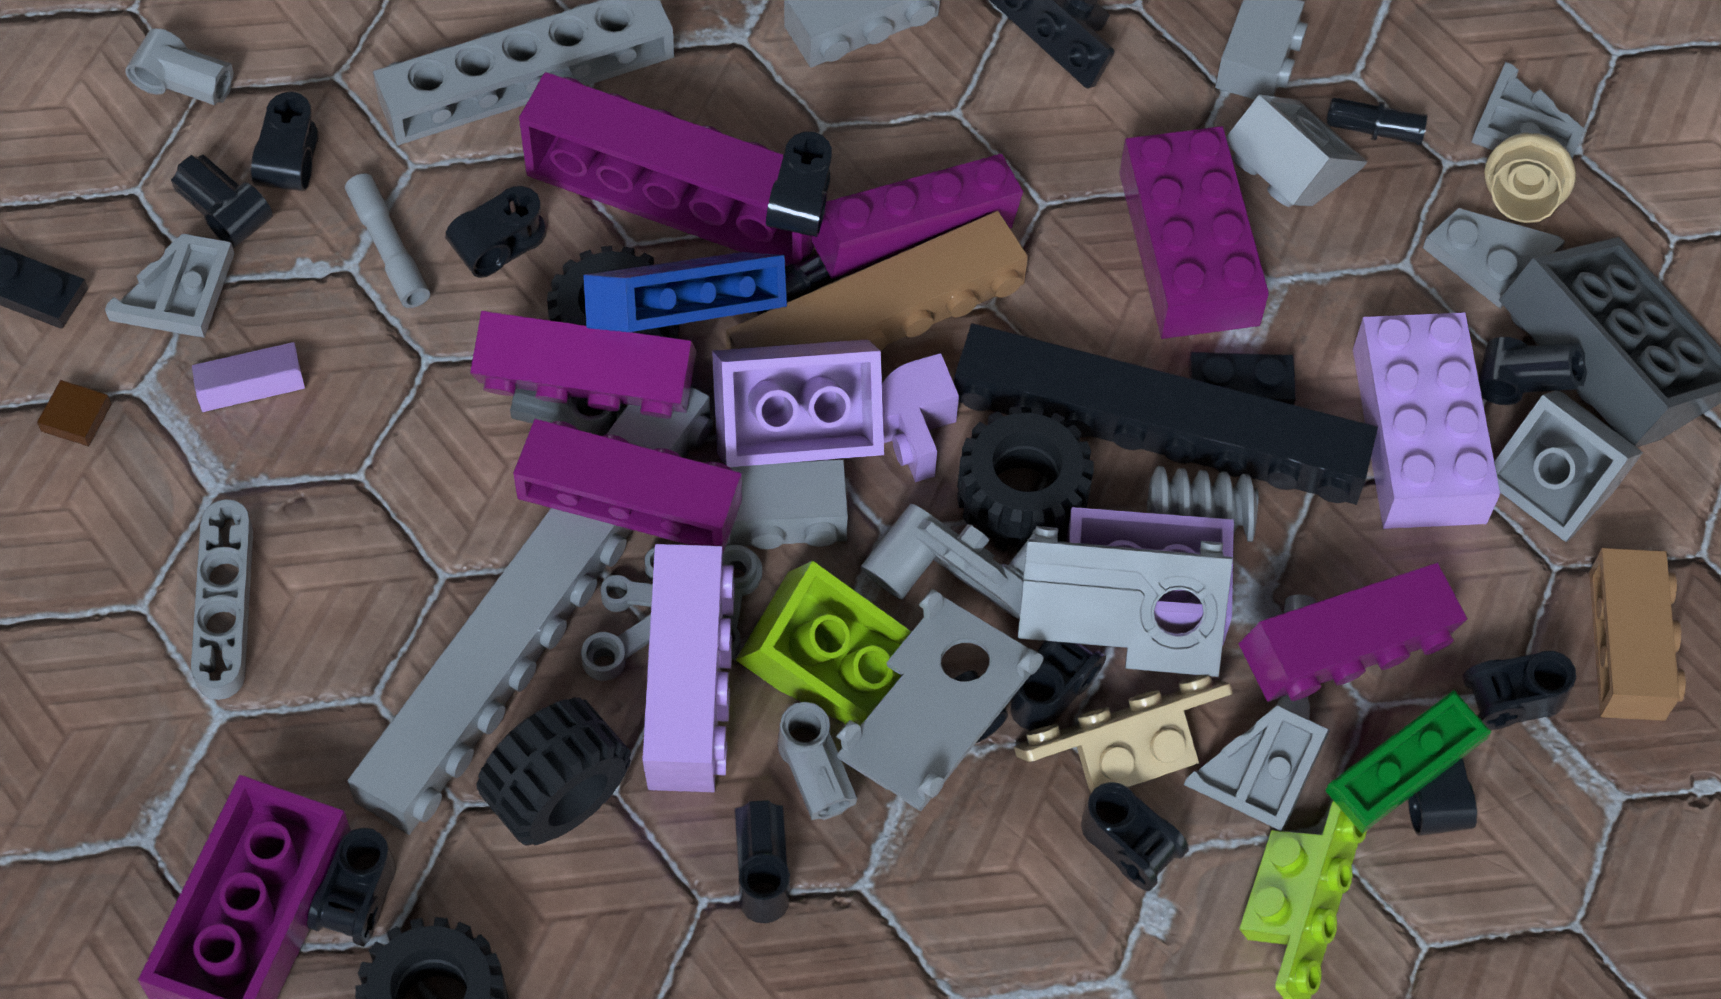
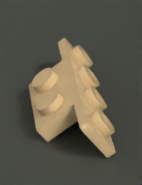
[1014,675,1233,794]

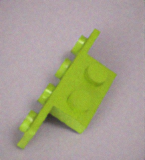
[1239,801,1367,999]

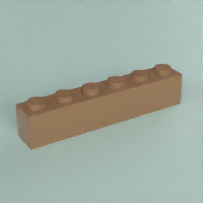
[726,211,1028,351]

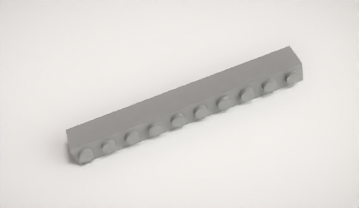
[347,387,713,835]

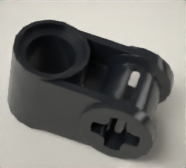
[251,92,319,191]
[766,131,832,237]
[445,186,546,278]
[1010,641,1106,731]
[1462,651,1577,730]
[1408,758,1477,836]
[1081,782,1189,891]
[307,828,396,947]

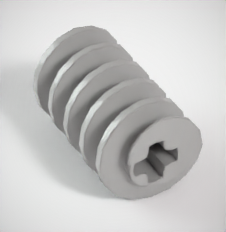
[1146,466,1259,542]

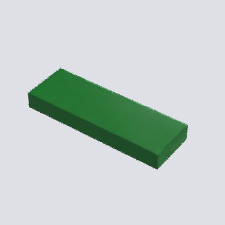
[1325,690,1491,834]

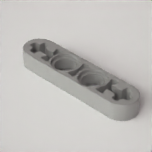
[191,499,253,700]

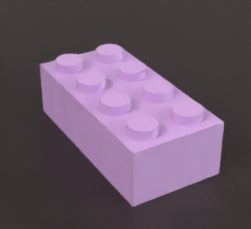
[1353,312,1500,529]
[643,544,735,792]

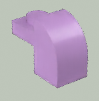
[882,353,959,482]

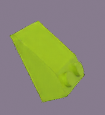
[736,561,911,726]

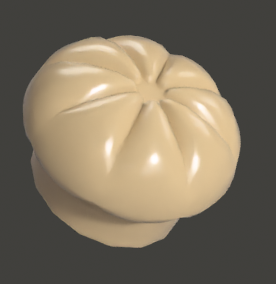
[1484,133,1576,223]

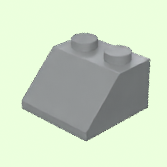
[1226,95,1367,207]
[1494,390,1644,542]

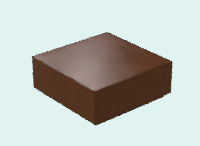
[37,380,111,447]

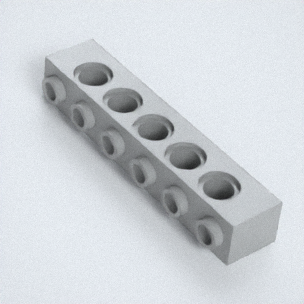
[373,0,674,146]

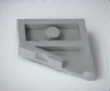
[1472,62,1584,159]
[1423,208,1565,308]
[105,234,235,338]
[1184,706,1330,831]

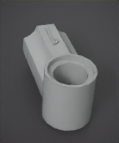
[125,28,234,105]
[777,702,857,820]

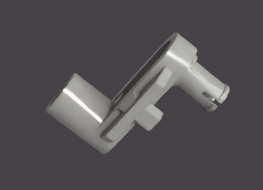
[861,503,1036,619]

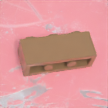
[1589,548,1686,721]

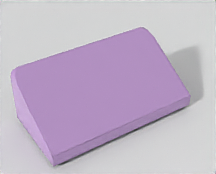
[192,342,305,412]

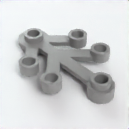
[581,545,762,681]

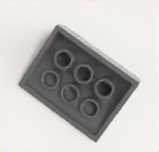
[1499,237,1721,448]

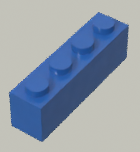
[583,252,787,332]

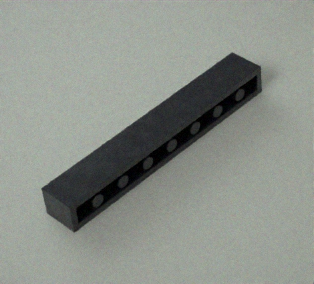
[954,323,1378,505]

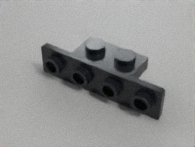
[989,0,1114,88]

